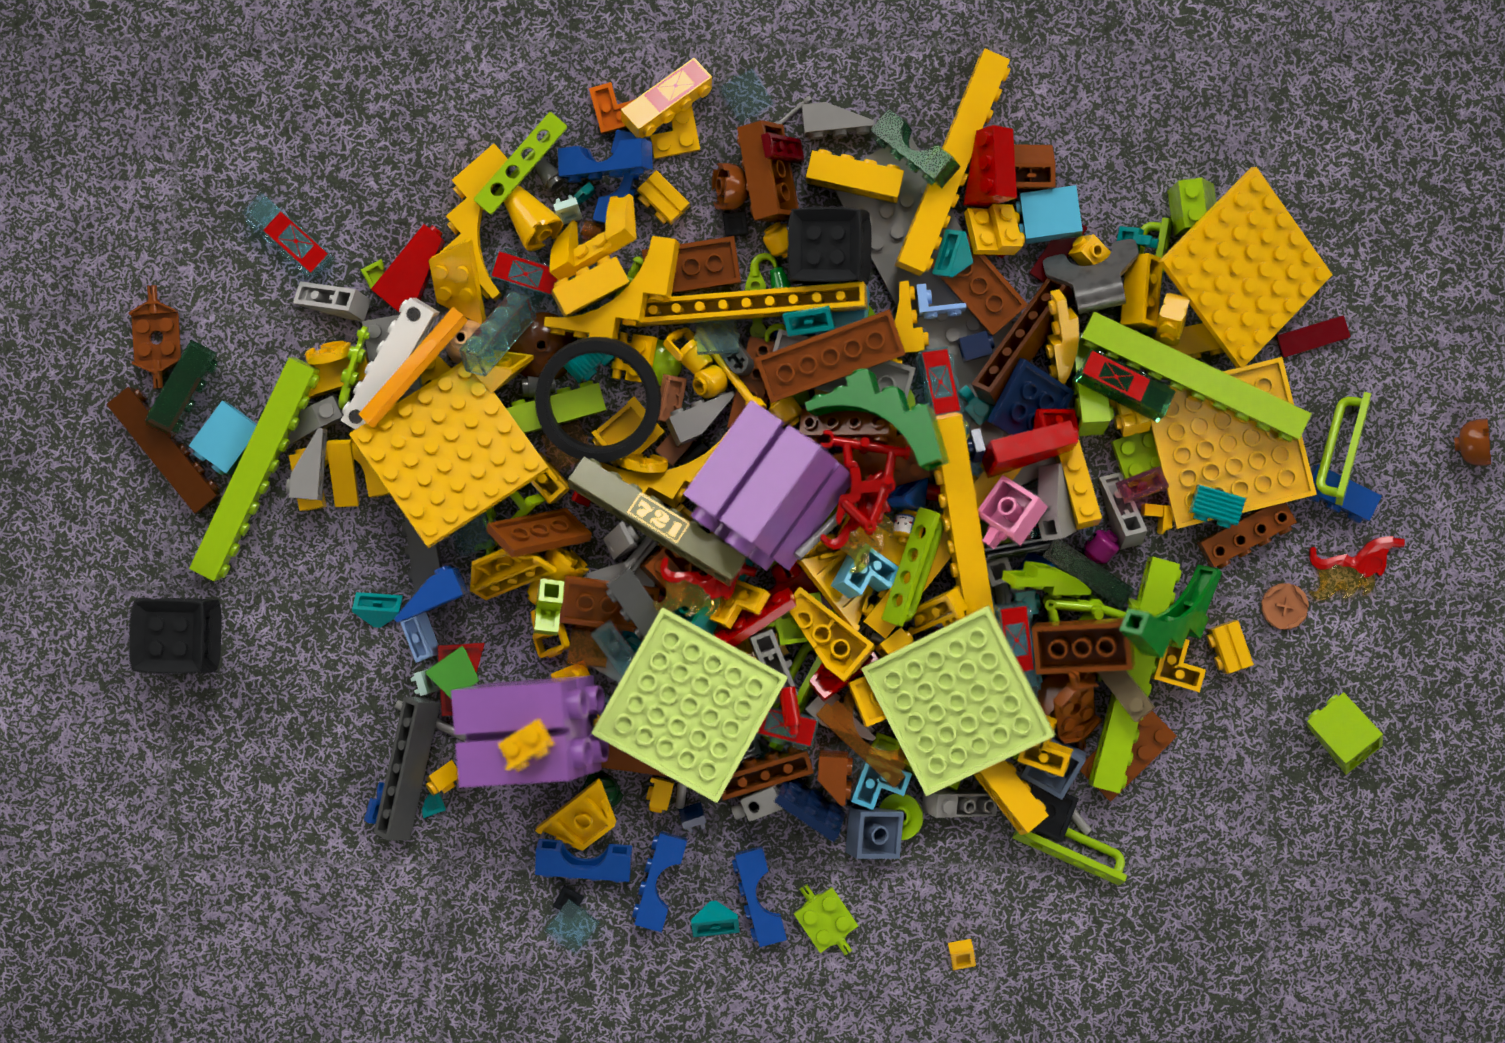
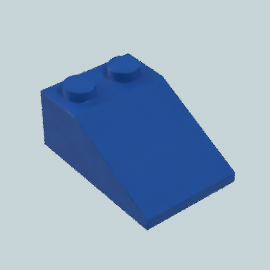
[395,565,469,623]

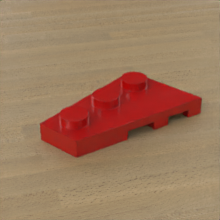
[809,652,879,702]

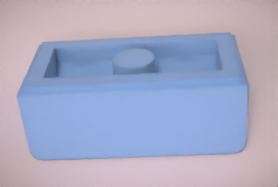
[400,612,438,663]

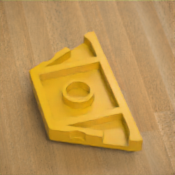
[429,238,486,324]
[798,549,873,631]
[535,778,617,851]

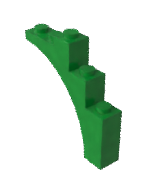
[805,368,949,471]
[1120,564,1222,659]

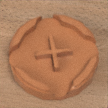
[1261,583,1309,629]

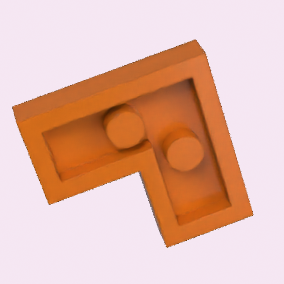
[589,82,633,135]

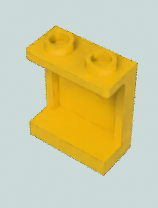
[591,396,665,469]

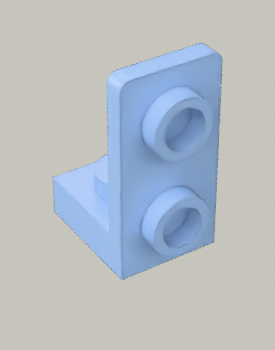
[915,283,967,319]

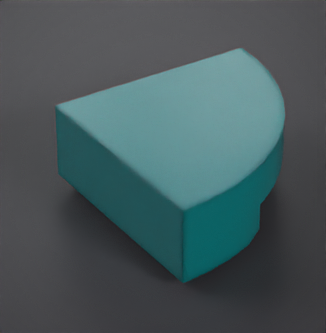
[573,182,596,205]
[422,792,446,818]

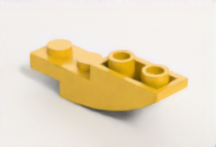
[1045,289,1079,385]

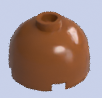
[712,163,749,210]
[1454,418,1491,466]

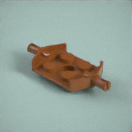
[128,285,182,389]
[1053,670,1102,751]

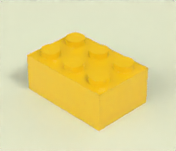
[551,255,630,317]

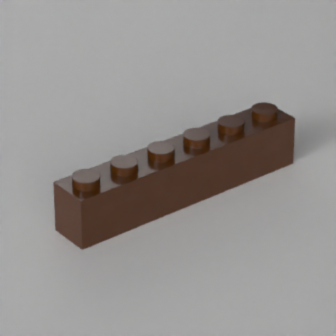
[971,278,1075,406]
[106,387,222,514]

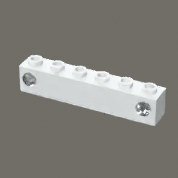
[340,298,440,429]

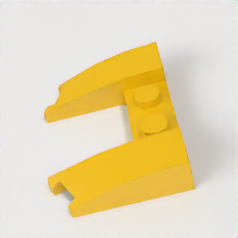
[550,194,637,280]
[908,587,968,635]

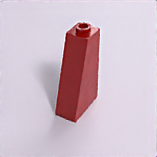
[371,224,445,320]
[982,420,1079,478]

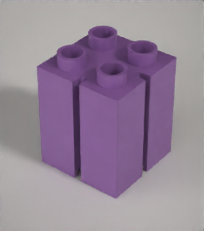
[683,400,851,571]
[451,675,609,788]

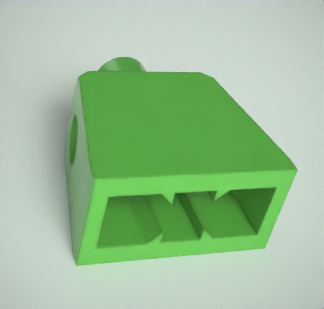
[425,646,479,699]

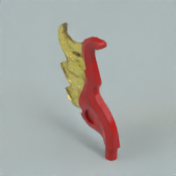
[819,469,894,573]
[1309,536,1405,600]
[652,558,757,616]

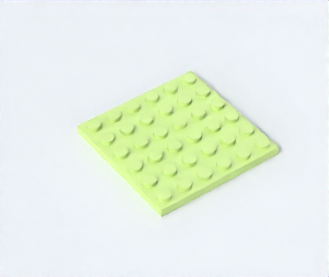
[861,605,1055,796]
[591,607,788,803]

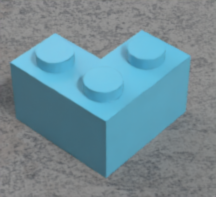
[831,542,899,598]
[850,754,912,810]

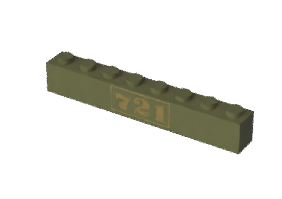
[568,457,746,586]

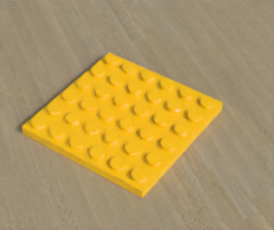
[1158,167,1333,369]
[1143,357,1317,529]
[349,358,549,549]

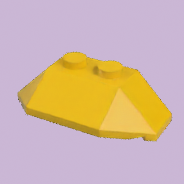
[470,549,556,600]

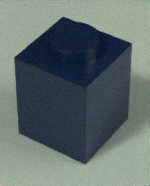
[957,331,995,363]

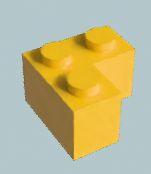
[1151,639,1206,692]
[1017,715,1074,777]

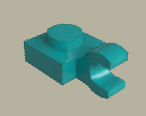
[1116,226,1159,252]
[958,385,994,426]

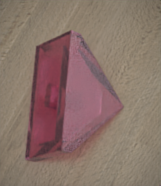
[1115,466,1169,504]

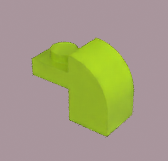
[534,578,565,636]

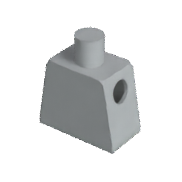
[731,783,783,821]

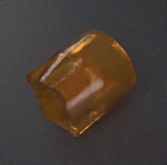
[581,220,605,239]

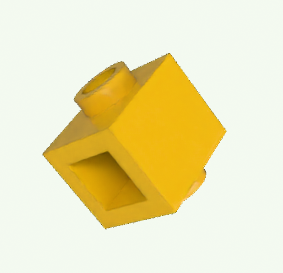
[1068,234,1111,266]

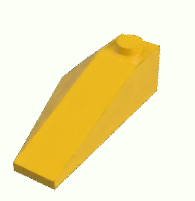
[789,587,874,682]

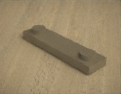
[1097,670,1156,722]

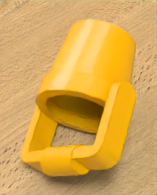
[663,327,713,375]
[530,610,570,658]

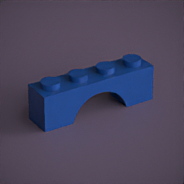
[593,129,644,226]
[558,138,653,183]
[632,831,688,933]
[535,839,632,883]
[732,846,787,947]

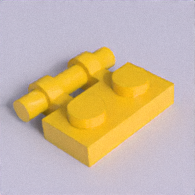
[611,332,658,383]

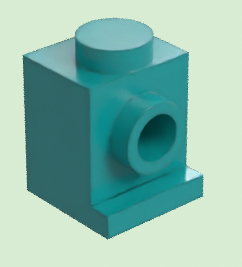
[1012,589,1041,615]

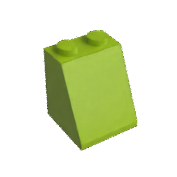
[1167,178,1216,236]
[1307,692,1383,775]

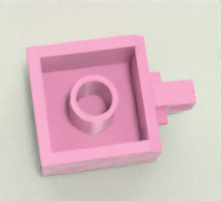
[978,475,1048,549]

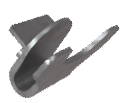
[1043,239,1139,314]

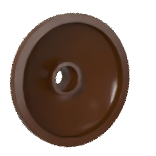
[508,312,577,380]

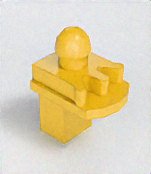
[1141,503,1174,535]

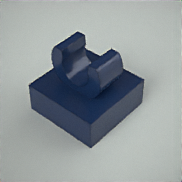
[679,802,707,833]

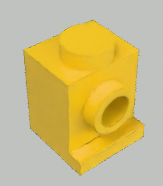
[426,760,459,796]
[646,776,675,813]

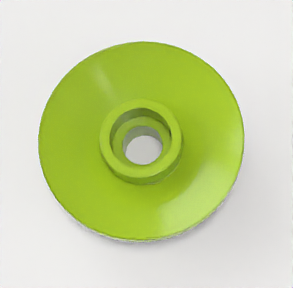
[879,793,923,840]

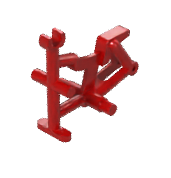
[821,430,911,535]

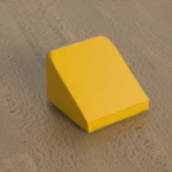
[948,939,976,970]

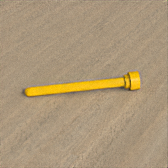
[695,329,767,410]

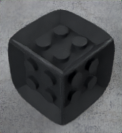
[788,207,872,285]
[129,598,222,674]

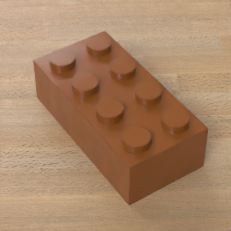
[737,120,799,223]
[1032,618,1135,675]

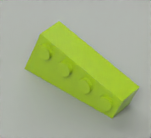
[1071,333,1114,436]

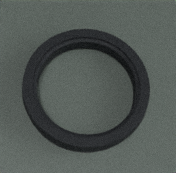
[535,337,661,463]

